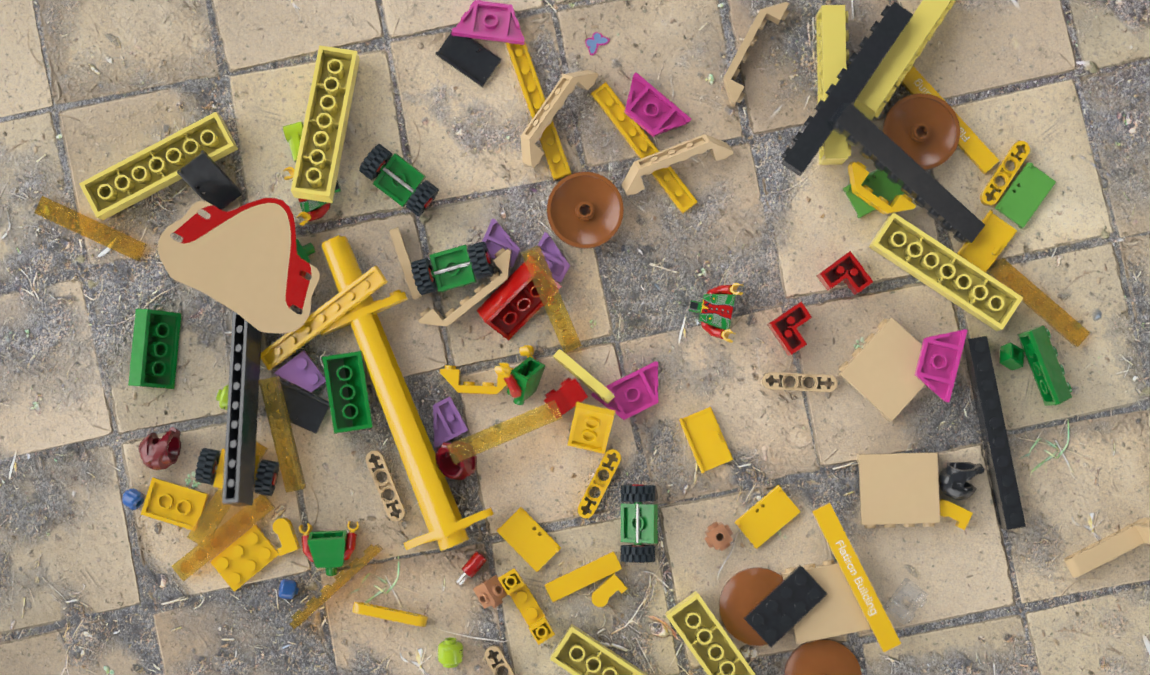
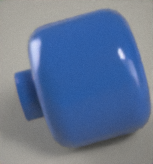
[122,488,145,510]
[278,579,299,600]

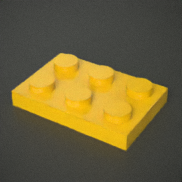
[567,402,615,454]
[140,477,209,531]
[210,525,279,592]

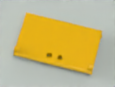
[957,210,1017,273]
[679,406,734,473]
[734,485,801,549]
[497,507,561,572]

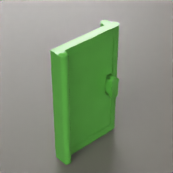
[995,162,1056,229]
[843,169,904,218]

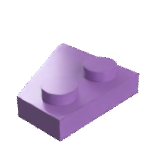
[482,218,520,268]
[531,232,570,282]
[274,350,326,392]
[433,396,468,448]

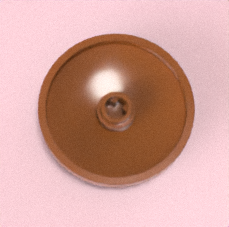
[882,93,960,170]
[547,172,624,249]
[719,567,783,646]
[784,639,862,675]

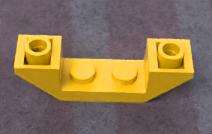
[848,161,916,214]
[440,365,514,395]
[498,568,555,645]

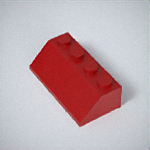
[476,256,562,341]

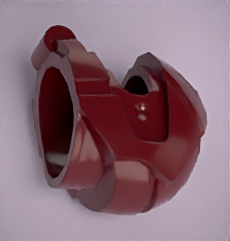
[138,427,181,470]
[435,441,477,480]

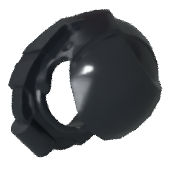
[939,462,984,501]

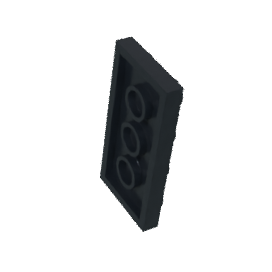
[744,565,827,647]

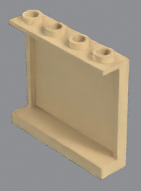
[837,318,925,421]
[857,452,940,528]
[781,559,871,644]

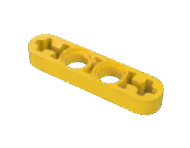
[980,141,1030,206]
[578,449,621,518]
[352,601,428,627]

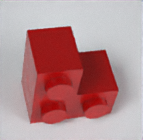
[816,251,873,295]
[767,301,812,356]
[543,377,588,419]

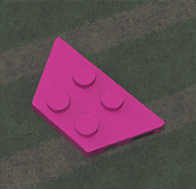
[452,0,525,45]
[624,72,691,137]
[915,329,968,403]
[591,361,658,420]

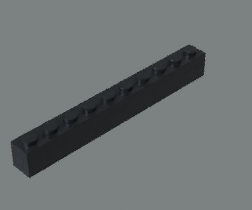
[781,1,914,176]
[828,103,985,243]
[222,311,262,506]
[964,336,1026,530]

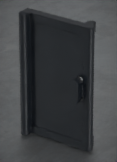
[435,32,501,87]
[177,150,242,210]
[264,379,330,434]

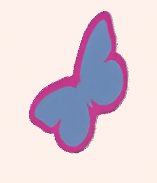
[585,32,610,55]

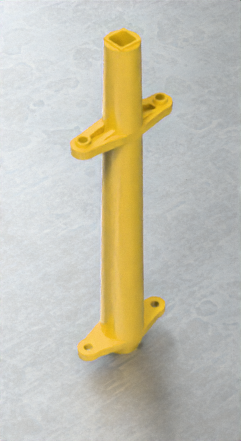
[320,235,494,551]

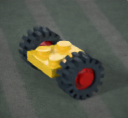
[195,448,279,496]

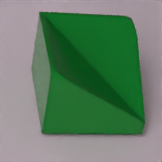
[999,342,1024,371]

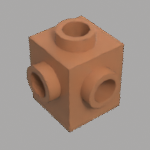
[704,522,733,551]
[473,575,508,609]

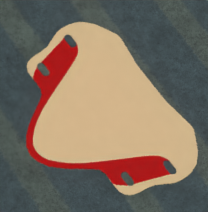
[158,198,320,334]

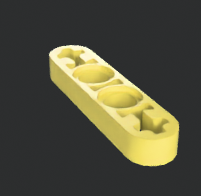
[553,349,615,404]

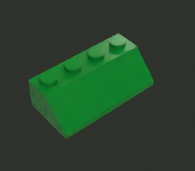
[128,309,182,389]
[1017,325,1072,406]
[322,351,373,434]

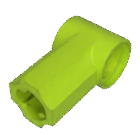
[283,121,304,162]

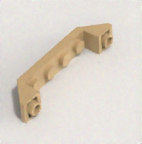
[723,2,789,107]
[520,70,599,168]
[622,134,734,196]
[418,248,512,327]

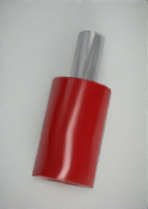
[456,551,487,585]

